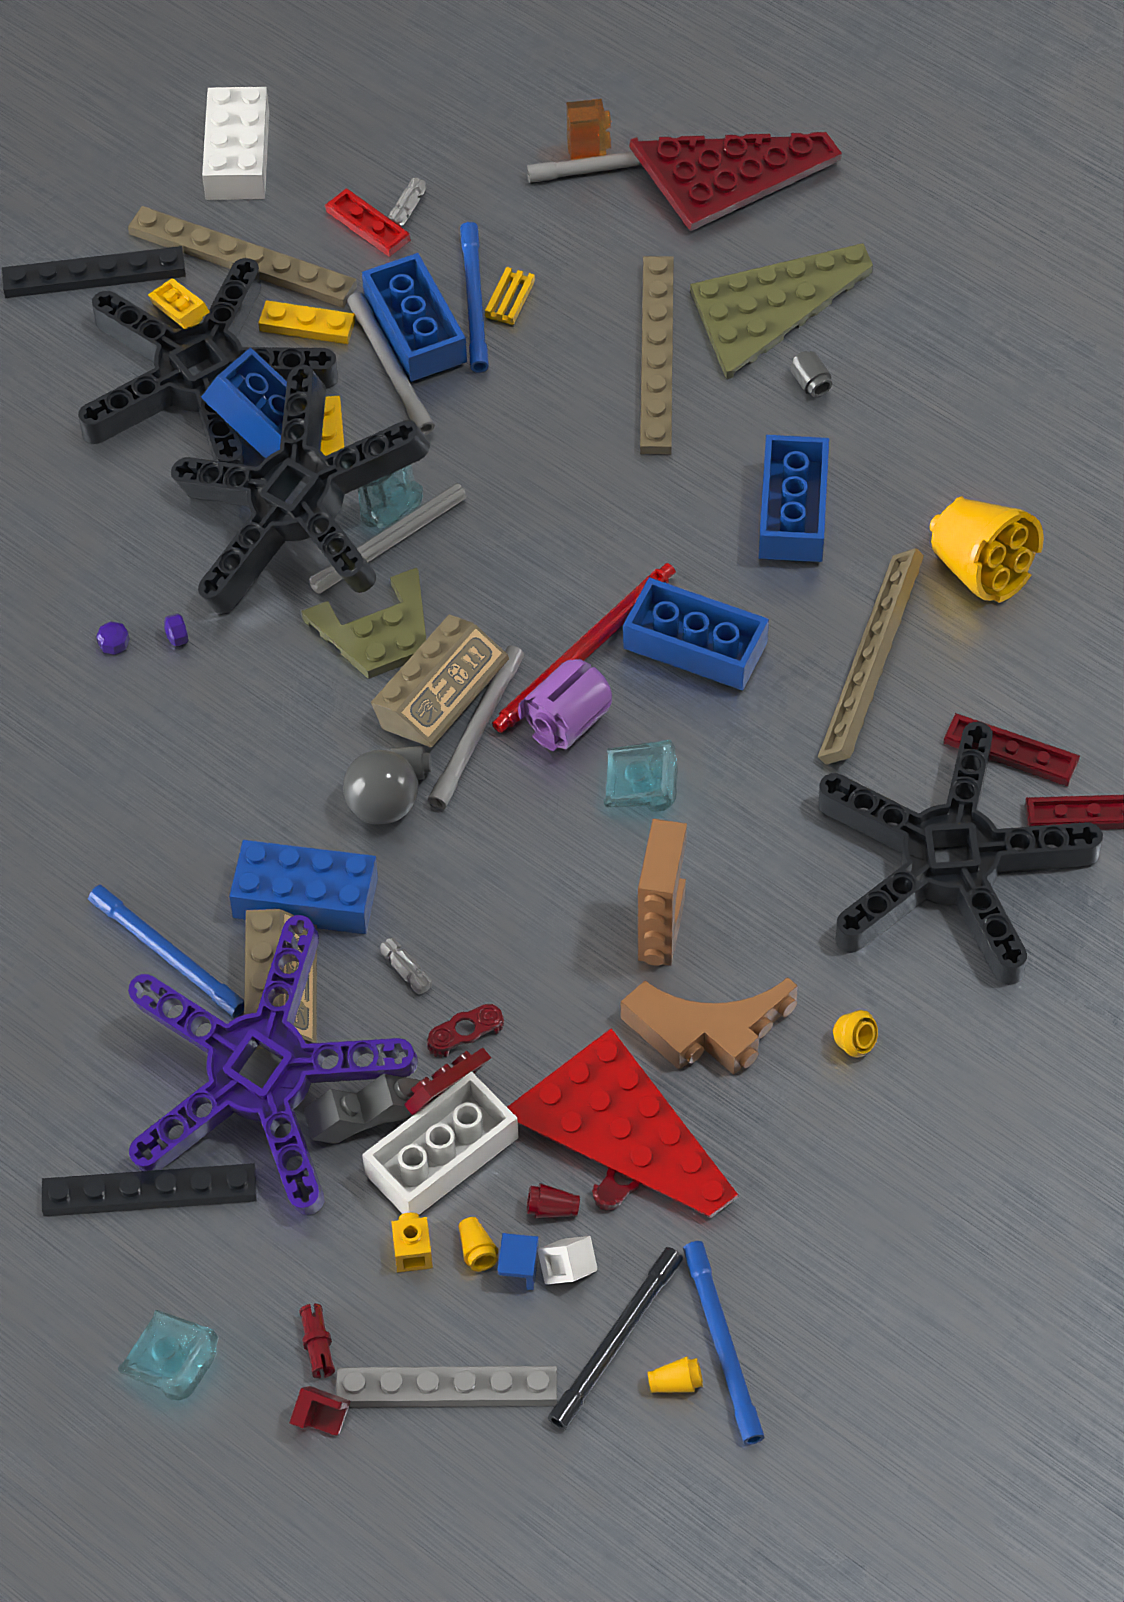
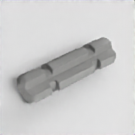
[389,177,426,227]
[380,938,432,994]

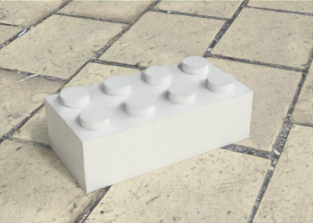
[202,87,269,200]
[362,1071,519,1215]

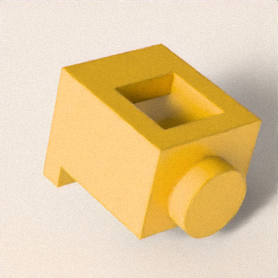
[391,1212,433,1273]

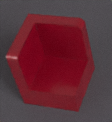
[289,1386,351,1435]

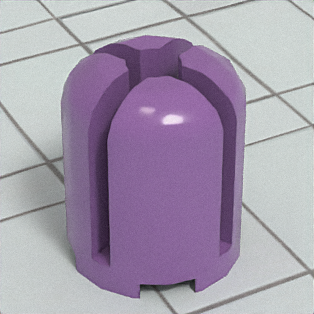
[518,659,612,752]

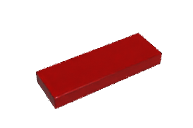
[325,188,411,257]

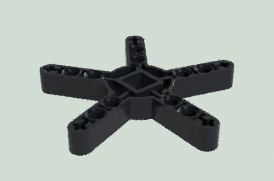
[78,258,338,465]
[171,365,430,614]
[818,722,1103,985]

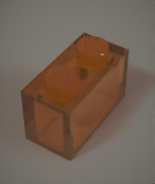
[566,99,611,160]

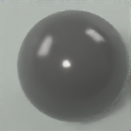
[343,750,418,825]

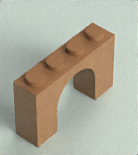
[638,818,687,966]

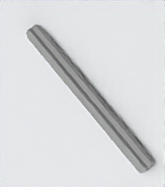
[309,483,466,594]

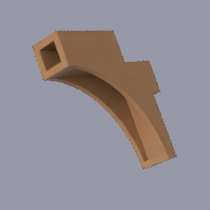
[621,977,798,1075]

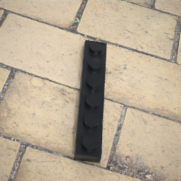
[2,246,186,298]
[42,1163,257,1216]

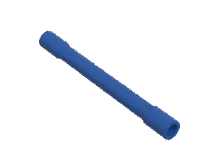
[460,222,489,373]
[88,885,244,1018]
[683,1241,765,1445]

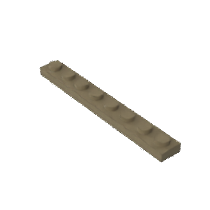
[128,206,357,308]
[640,256,674,454]
[818,548,924,765]

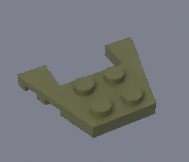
[301,567,426,679]

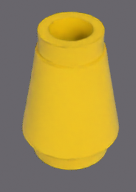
[458,1217,498,1272]
[647,1356,703,1393]

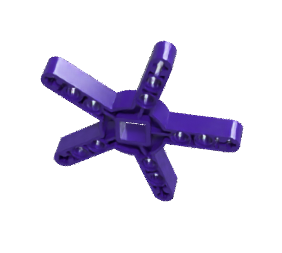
[128,915,418,1215]

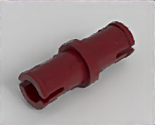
[299,1303,335,1379]

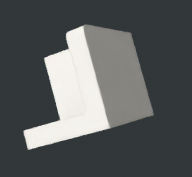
[537,1236,597,1284]

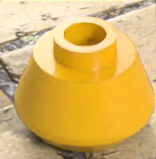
[833,1010,878,1058]

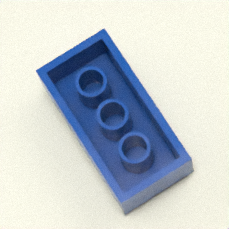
[362,253,467,382]
[759,435,829,562]
[623,577,769,691]
[229,840,378,934]

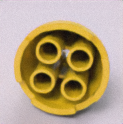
[929,496,1044,603]

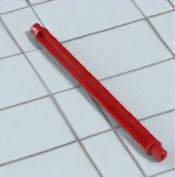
[492,563,676,733]

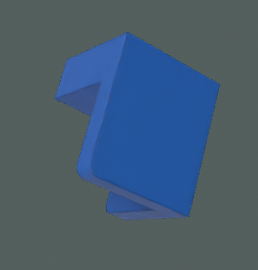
[498,1233,539,1290]

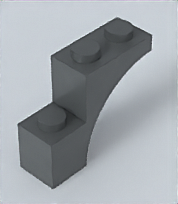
[303,1074,421,1144]

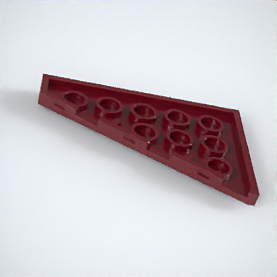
[629,132,842,231]

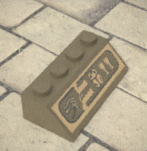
[371,614,509,748]
[244,909,317,1050]

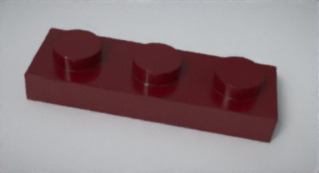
[404,1048,491,1115]

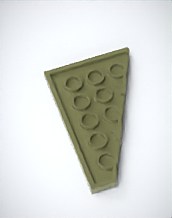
[690,243,873,380]

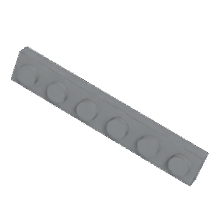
[336,1366,557,1407]

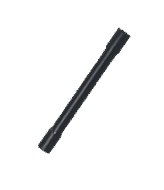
[548,1247,683,1430]

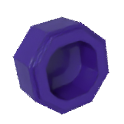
[164,613,189,647]
[96,621,130,655]

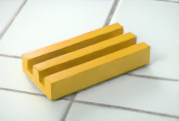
[485,267,535,325]

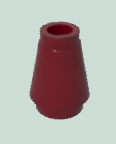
[527,1183,580,1219]

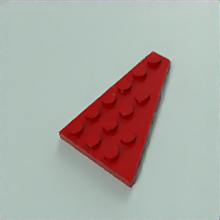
[507,1028,739,1218]

